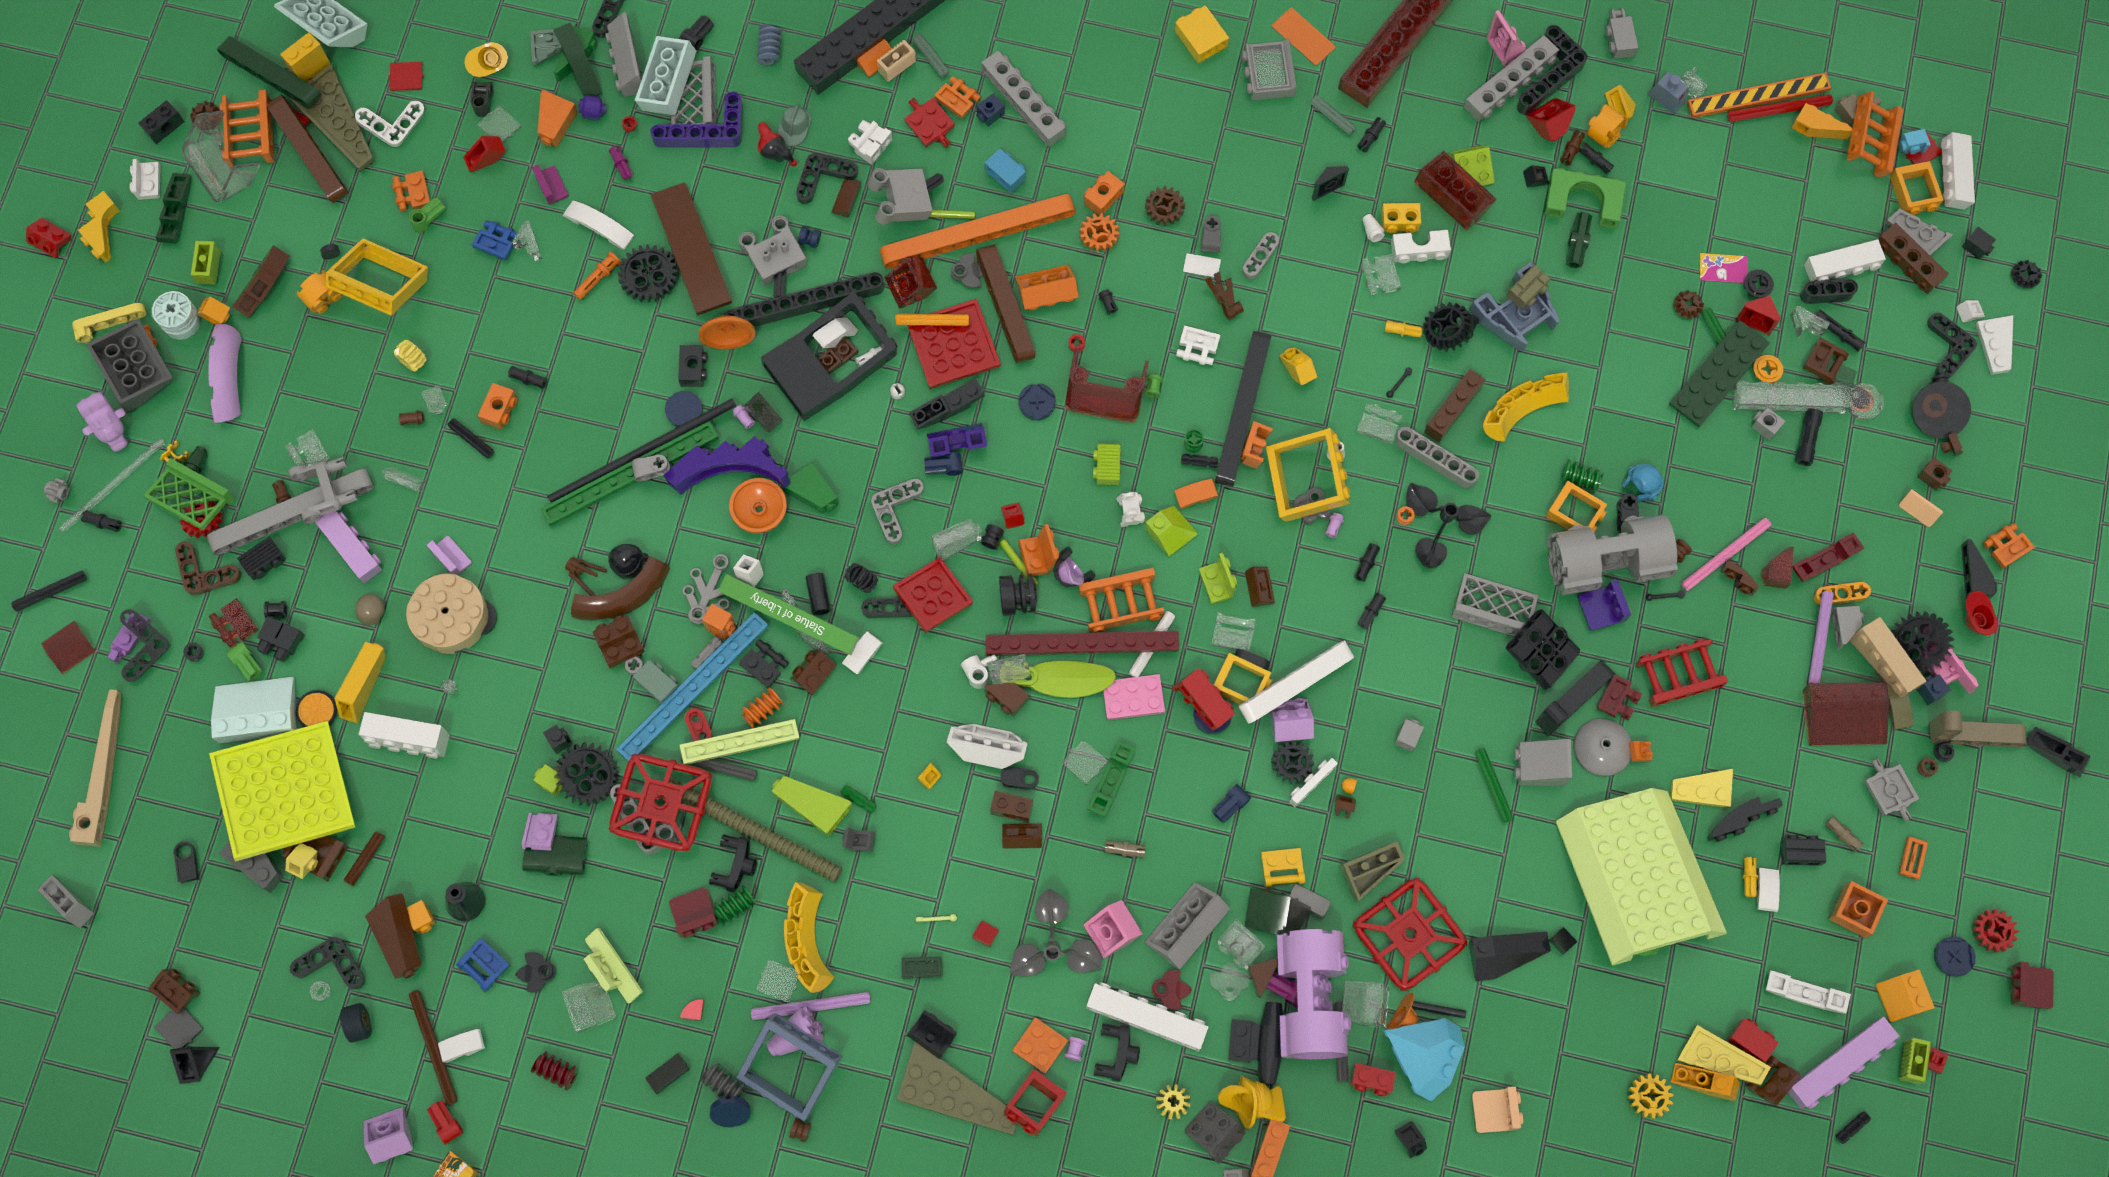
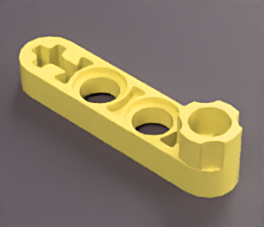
[72,303,146,343]

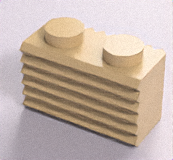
[877,40,916,82]

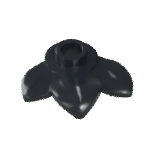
[515,952,556,992]

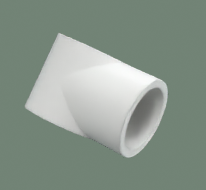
[961,655,997,689]

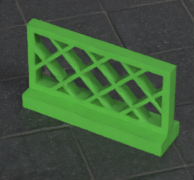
[143,458,234,531]

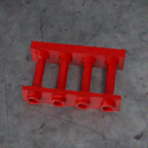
[1636,638,1728,707]

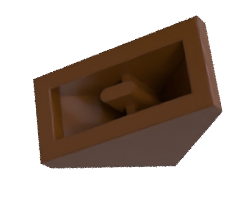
[1248,958,1278,998]

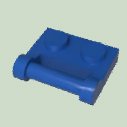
[456,938,511,992]

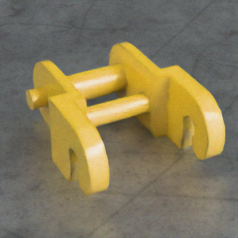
[160,441,190,463]

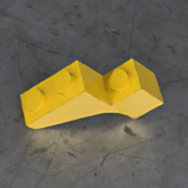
[78,191,120,263]

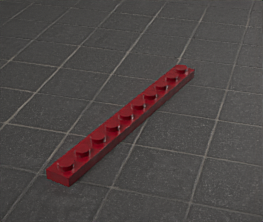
[986,631,1179,656]

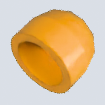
[1342,778,1357,795]

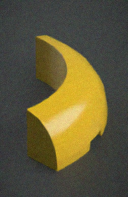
[1483,373,1569,442]
[784,882,835,993]

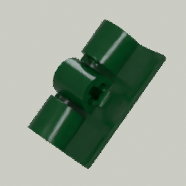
[522,836,588,876]

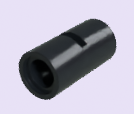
[805,573,831,615]

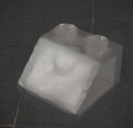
[1217,919,1266,970]

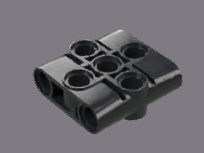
[1506,609,1580,690]

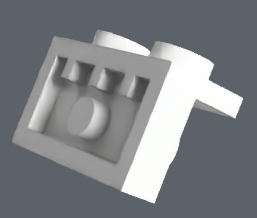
[130,159,161,200]

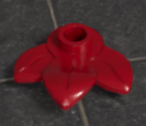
[1151,970,1192,1011]

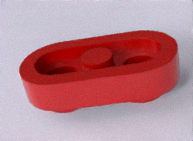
[685,708,713,741]

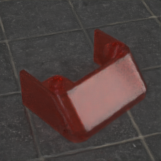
[1065,348,1149,422]

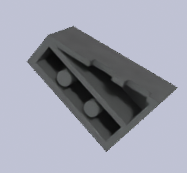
[219,841,284,893]

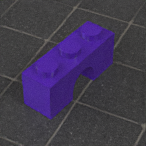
[927,423,987,457]

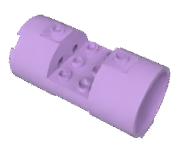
[1277,929,1351,1059]

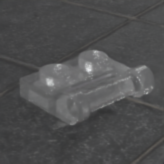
[1211,612,1255,652]

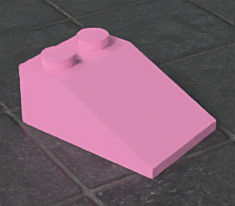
[1486,10,1526,67]

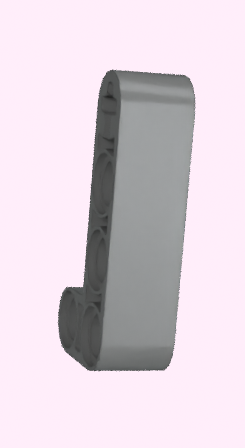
[610,784,676,855]

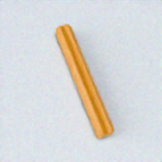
[895,314,969,326]

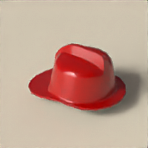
[1965,591,1998,636]

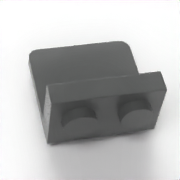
[1185,1102,1246,1164]

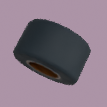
[340,1003,372,1043]

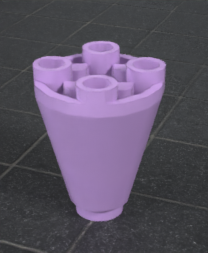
[766,1006,824,1057]

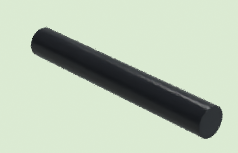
[1412,1001,1466,1018]

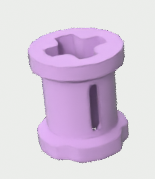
[1064,1037,1087,1062]

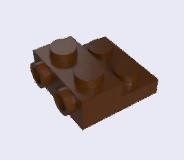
[592,615,645,668]

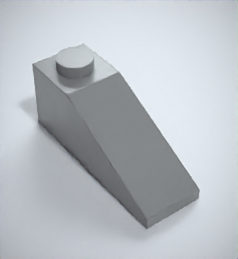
[38,875,94,929]

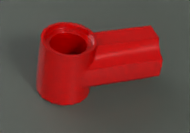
[427,1100,463,1145]

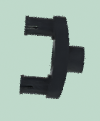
[709,834,757,892]
[1094,1023,1140,1082]

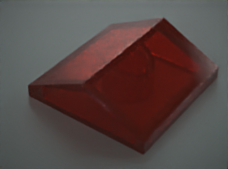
[41,621,95,674]

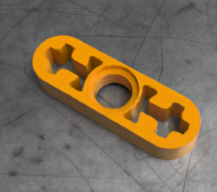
[1814,582,1871,605]

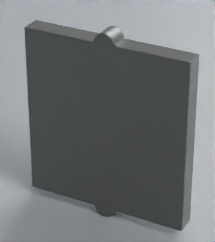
[154,1009,203,1049]

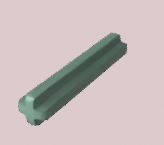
[913,33,949,78]
[1311,95,1356,135]

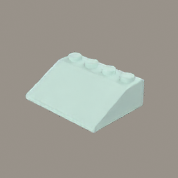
[274,0,367,47]
[211,677,297,744]

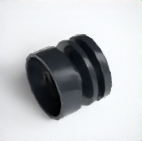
[999,573,1037,616]

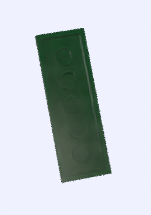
[1669,320,1770,428]

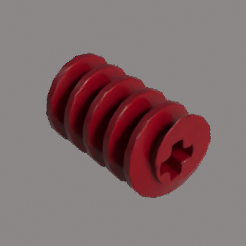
[531,1051,577,1091]

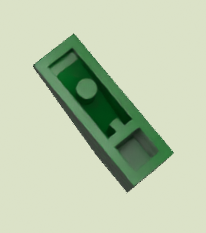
[554,26,597,81]

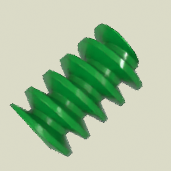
[1561,459,1604,493]
[713,885,757,926]

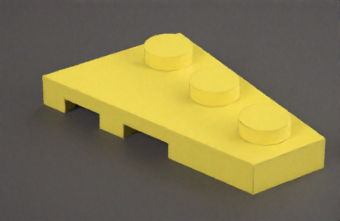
[1670,769,1733,808]

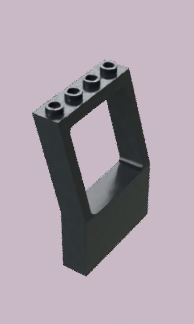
[761,291,898,421]

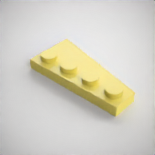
[1677,1025,1771,1086]

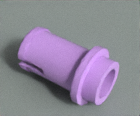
[733,405,756,429]
[1325,513,1344,538]

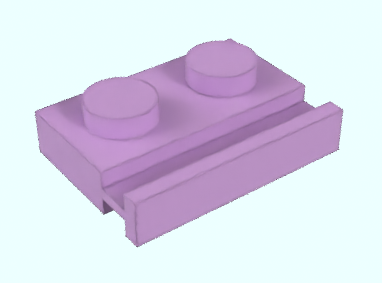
[522,813,558,851]

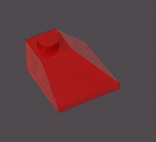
[1526,98,1576,142]

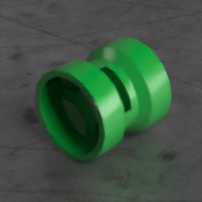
[1184,429,1204,453]

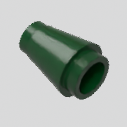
[183,446,207,473]

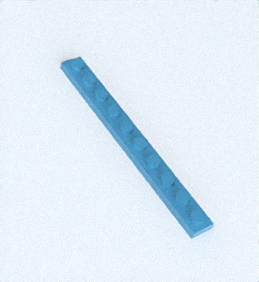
[616,612,769,761]

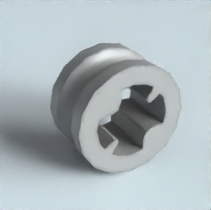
[625,657,643,676]

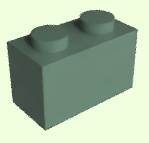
[633,660,678,704]

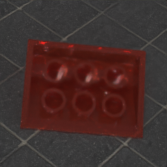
[1803,682,1889,746]

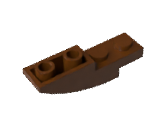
[232,245,289,317]

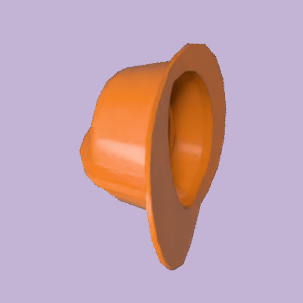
[1385,993,1418,1030]

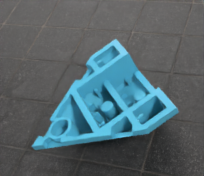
[1383,1018,1465,1101]

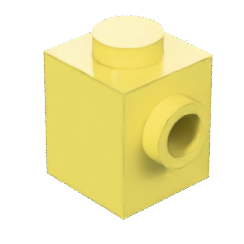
[285,843,318,879]

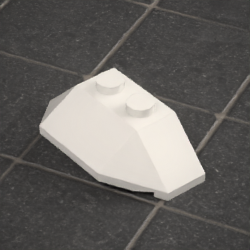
[947,724,1028,769]

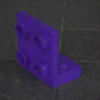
[1578,579,1631,631]

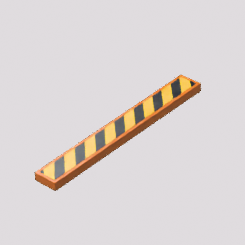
[1687,72,1831,118]

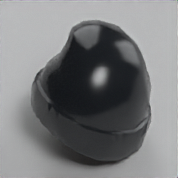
[608,544,649,579]

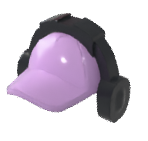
[1053,547,1095,588]

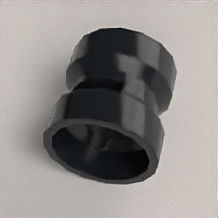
[980,524,1004,550]

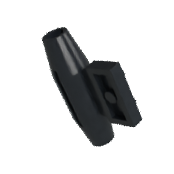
[1228,1002,1283,1085]

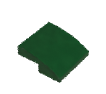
[1245,888,1291,935]

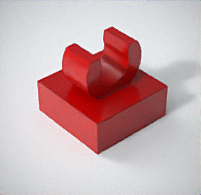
[1927,1047,1949,1074]

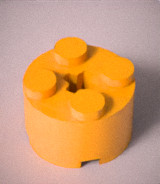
[1586,104,1628,148]
[297,270,342,315]

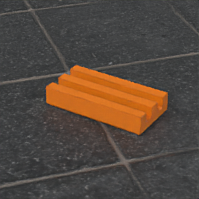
[1898,836,1928,880]

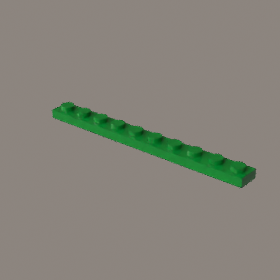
[541,421,719,527]

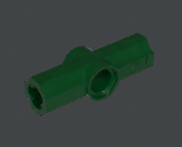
[1566,212,1592,269]

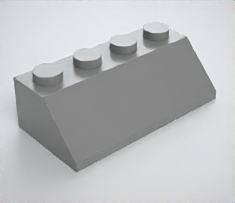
[605,12,642,97]
[1145,882,1230,969]

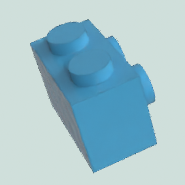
[984,148,1026,193]

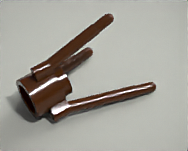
[565,557,607,596]

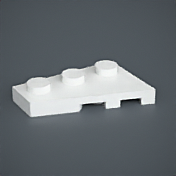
[1975,315,2013,375]

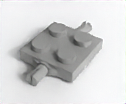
[1864,759,1919,821]

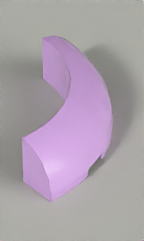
[209,324,242,423]

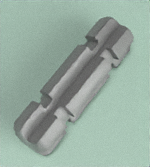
[691,637,723,669]

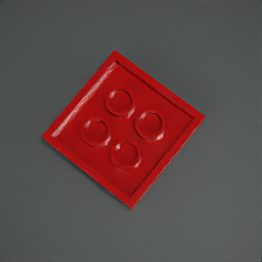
[893,557,973,633]

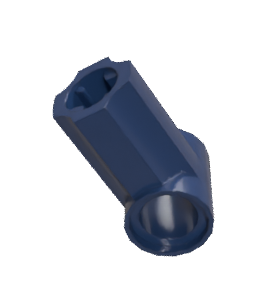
[924,452,962,476]
[1212,784,1252,824]

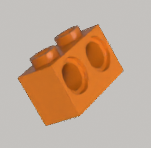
[702,604,736,641]

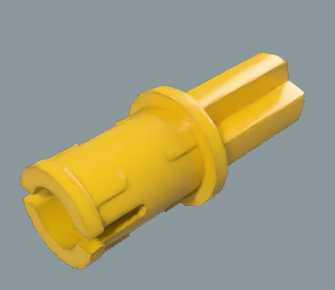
[1385,320,1423,337]
[1742,857,1758,898]

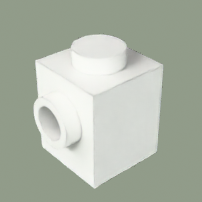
[733,554,764,587]

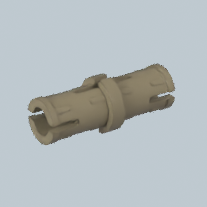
[1825,816,1864,852]
[1105,840,1146,858]

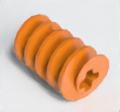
[741,688,784,729]

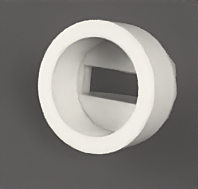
[890,383,905,399]

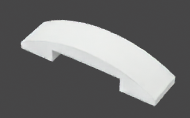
[563,201,635,251]
[1766,971,1851,1014]

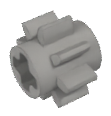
[44,478,69,503]

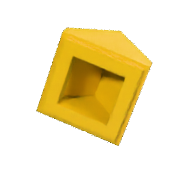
[917,763,942,790]

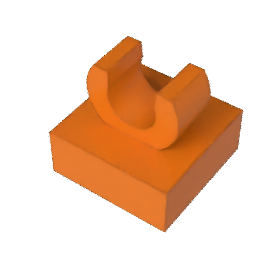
[1629,741,1653,762]

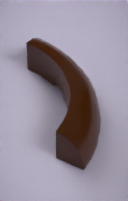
[571,557,670,621]

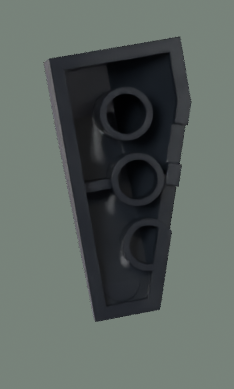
[1468,932,1551,982]

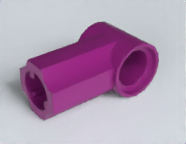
[1266,972,1298,1008]

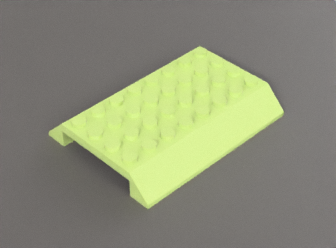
[1556,788,1727,966]

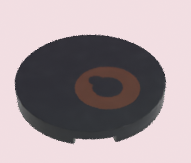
[1912,382,1971,438]

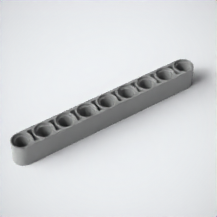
[207,469,374,555]

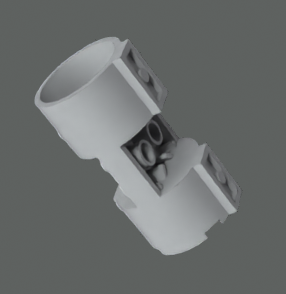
[1547,515,1678,595]

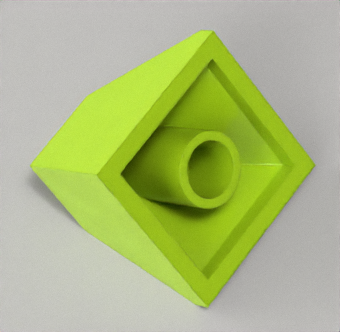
[1145,506,1198,557]

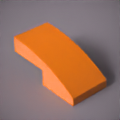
[1174,479,1219,509]

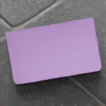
[427,536,472,575]

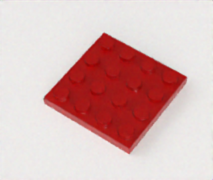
[907,299,1001,389]

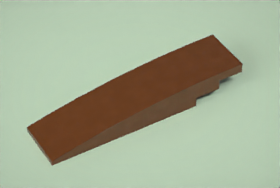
[650,182,732,316]

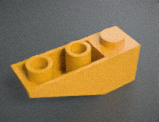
[1791,103,1853,140]
[1671,1063,1740,1102]

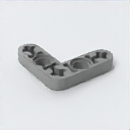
[871,479,924,545]

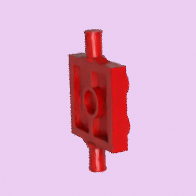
[904,98,955,148]

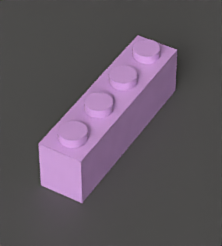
[315,511,382,584]

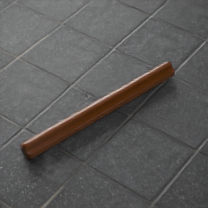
[409,990,457,1105]

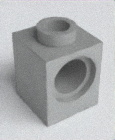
[1752,407,1785,441]
[1395,719,1424,752]

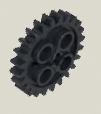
[617,244,679,303]
[1891,611,1954,674]
[554,742,619,806]

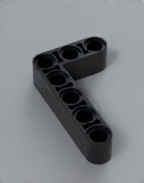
[1517,25,1588,115]
[1535,660,1615,736]

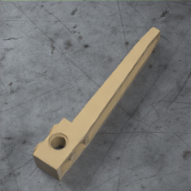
[69,690,121,847]

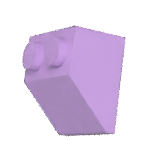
[363,1107,413,1164]

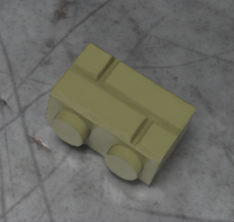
[1506,265,1550,310]

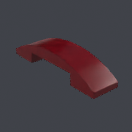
[1792,533,1864,582]

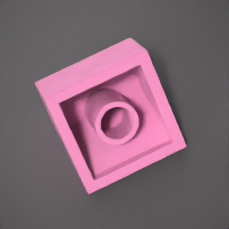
[1083,900,1142,958]

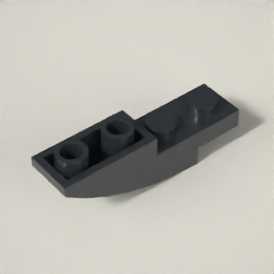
[909,378,985,430]
[1707,797,1783,842]

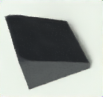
[1523,165,1549,187]
[1549,927,1577,955]

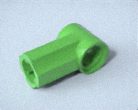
[409,197,446,233]
[226,641,263,681]

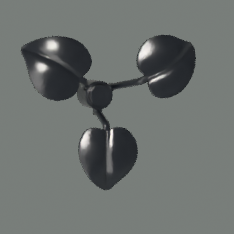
[1406,483,1491,568]

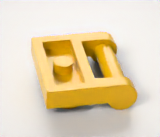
[1261,848,1305,887]

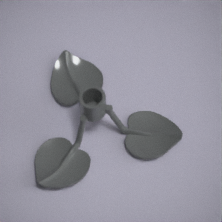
[1010,889,1102,976]

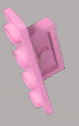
[1923,626,1979,694]

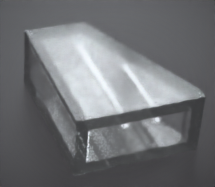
[931,518,982,562]

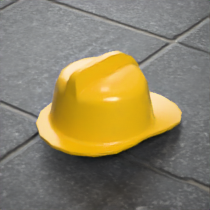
[464,42,508,77]

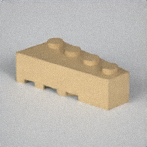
[1849,617,1926,698]

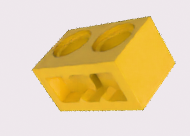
[1381,203,1421,233]

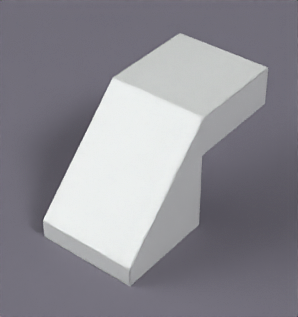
[812,318,858,348]

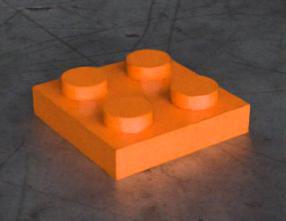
[1012,1017,1068,1075]

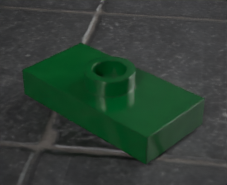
[902,957,942,979]

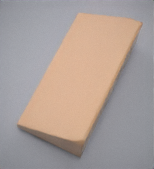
[1899,489,1943,527]

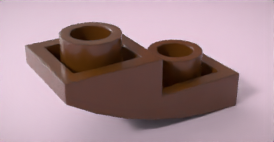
[818,337,859,374]
[1721,560,1759,595]

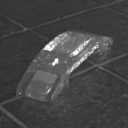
[782,588,830,656]

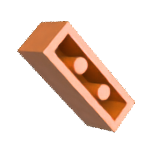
[1250,1119,1290,1177]

